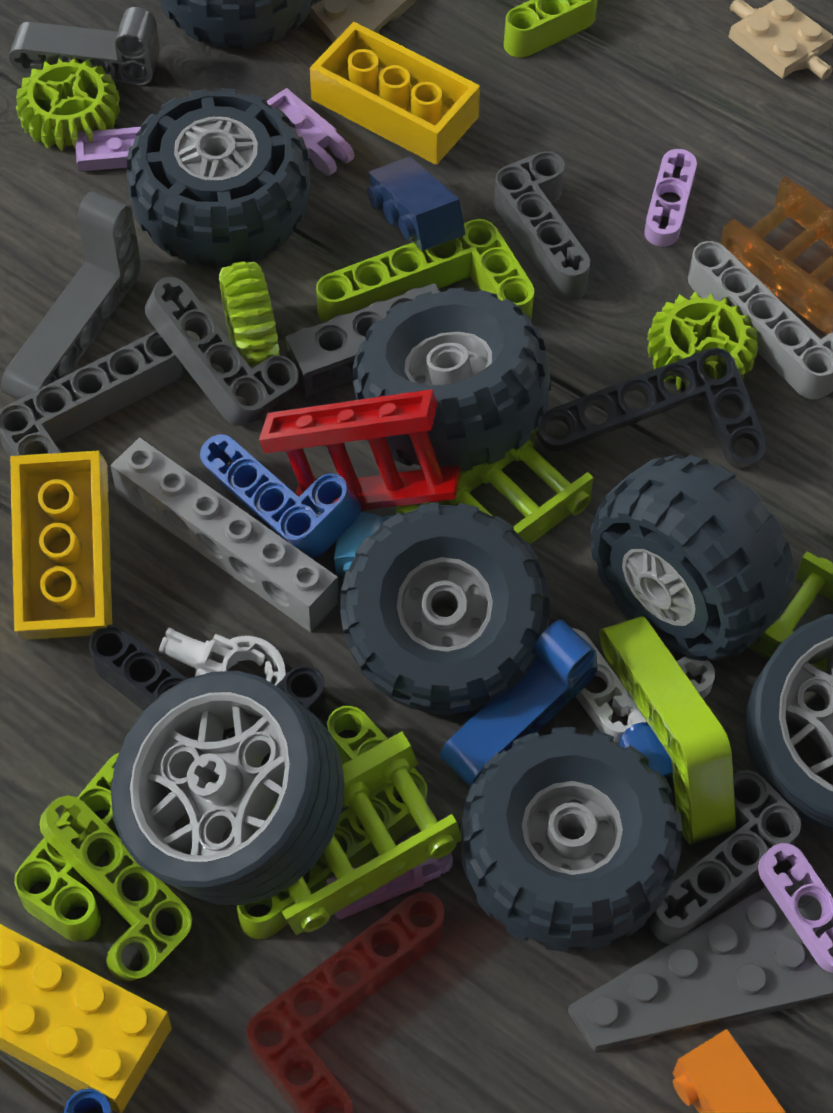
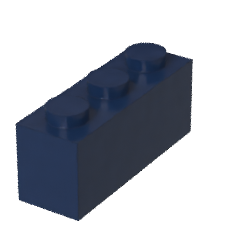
[367,156,466,251]

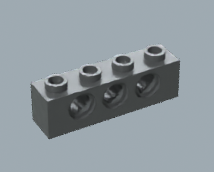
[285,283,440,397]

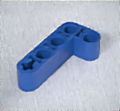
[200,434,361,559]
[439,619,598,788]

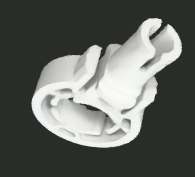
[158,628,285,686]

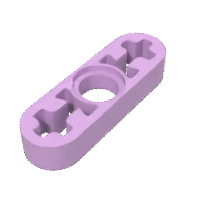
[644,149,697,247]
[758,843,833,973]

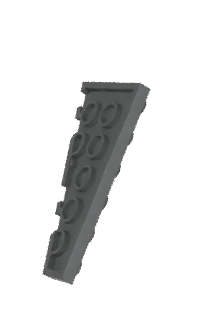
[567,873,833,1052]

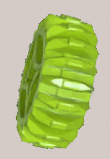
[16,57,120,152]
[219,261,279,369]
[647,292,758,390]

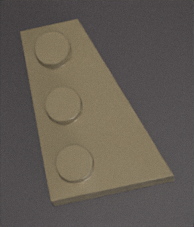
[310,0,417,43]

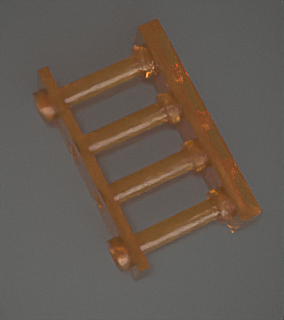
[720,176,833,335]

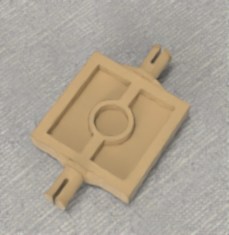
[728,0,833,80]

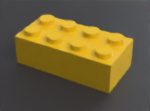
[310,22,480,165]
[10,451,112,640]
[0,924,172,1113]

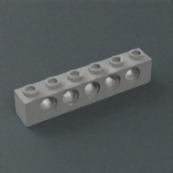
[110,437,339,633]

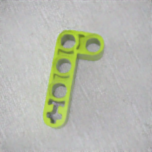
[14,753,119,942]
[39,795,192,982]

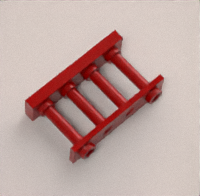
[259,389,461,511]

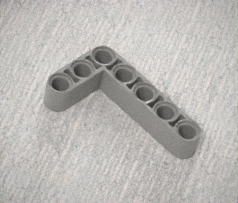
[688,241,833,400]

